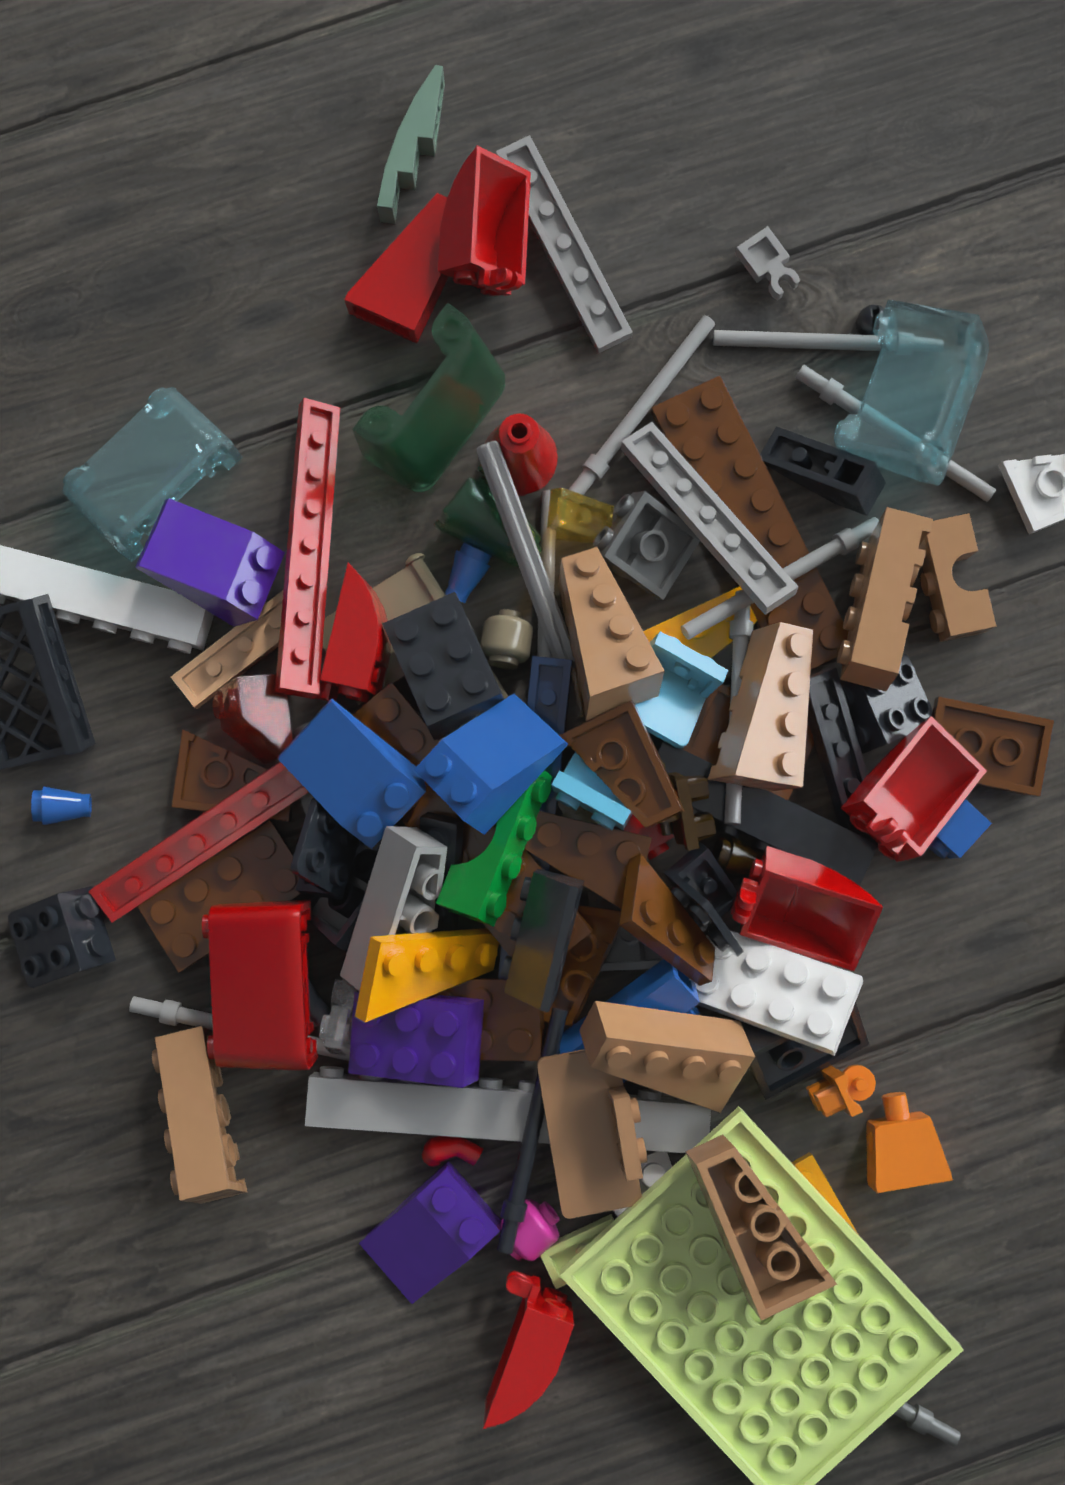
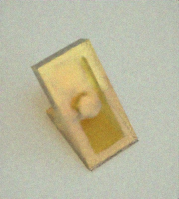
[547,488,614,543]

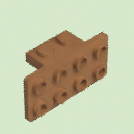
[537,1049,647,1219]

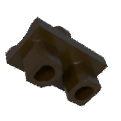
[660,772,716,851]

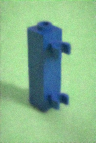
[559,959,700,1083]

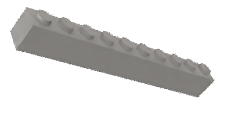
[305,1066,711,1153]

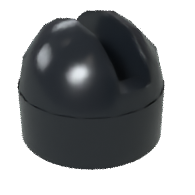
[856,305,888,335]

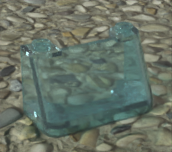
[834,299,989,486]
[62,387,242,562]

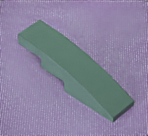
[377,65,445,224]

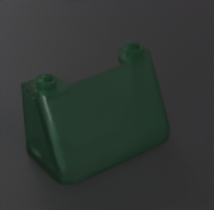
[352,303,505,492]

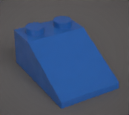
[414,694,568,835]
[278,699,426,849]

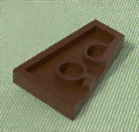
[559,700,685,829]
[525,811,652,909]
[619,854,715,986]

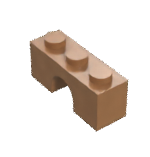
[918,513,997,642]

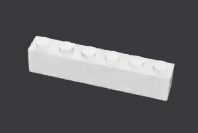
[0,545,214,654]

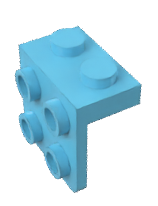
[635,631,728,748]
[551,752,632,831]

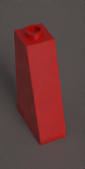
[344,193,449,344]

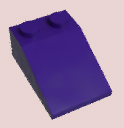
[135,498,285,627]
[359,1160,501,1304]

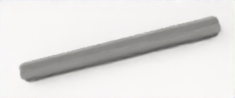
[477,441,575,662]

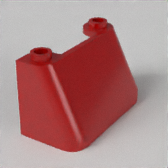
[202,900,318,1070]

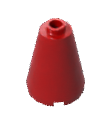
[484,413,558,496]

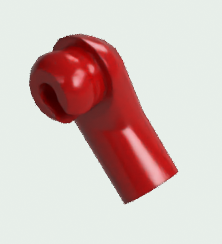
[422,1136,483,1167]

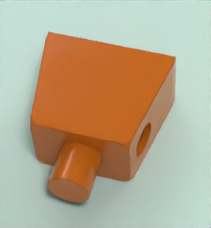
[866,1092,953,1193]

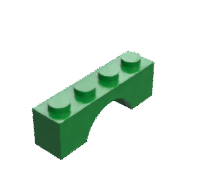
[436,770,553,927]

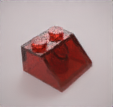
[213,674,293,764]

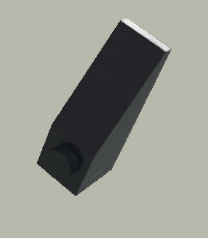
[760,426,886,516]

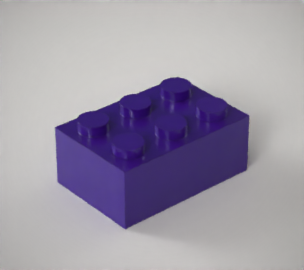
[348,991,484,1088]

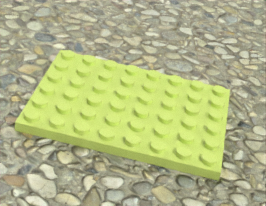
[560,1106,963,1485]

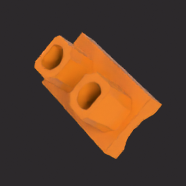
[806,1065,876,1117]

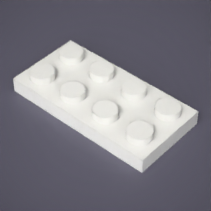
[695,931,863,1056]

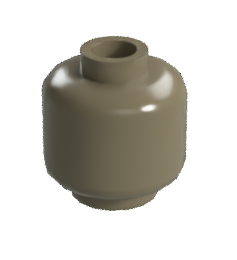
[480,609,533,669]

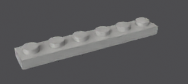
[496,135,633,354]
[621,422,798,615]

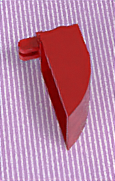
[438,145,531,296]
[315,562,391,703]
[841,716,987,862]
[731,846,883,971]
[483,1271,574,1429]

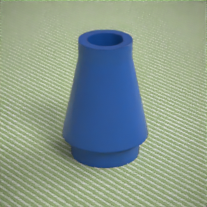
[444,543,491,603]
[31,786,92,825]

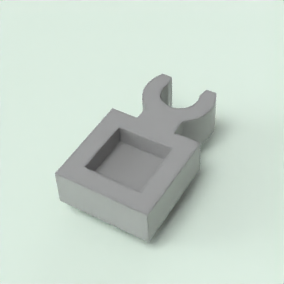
[735,226,800,300]

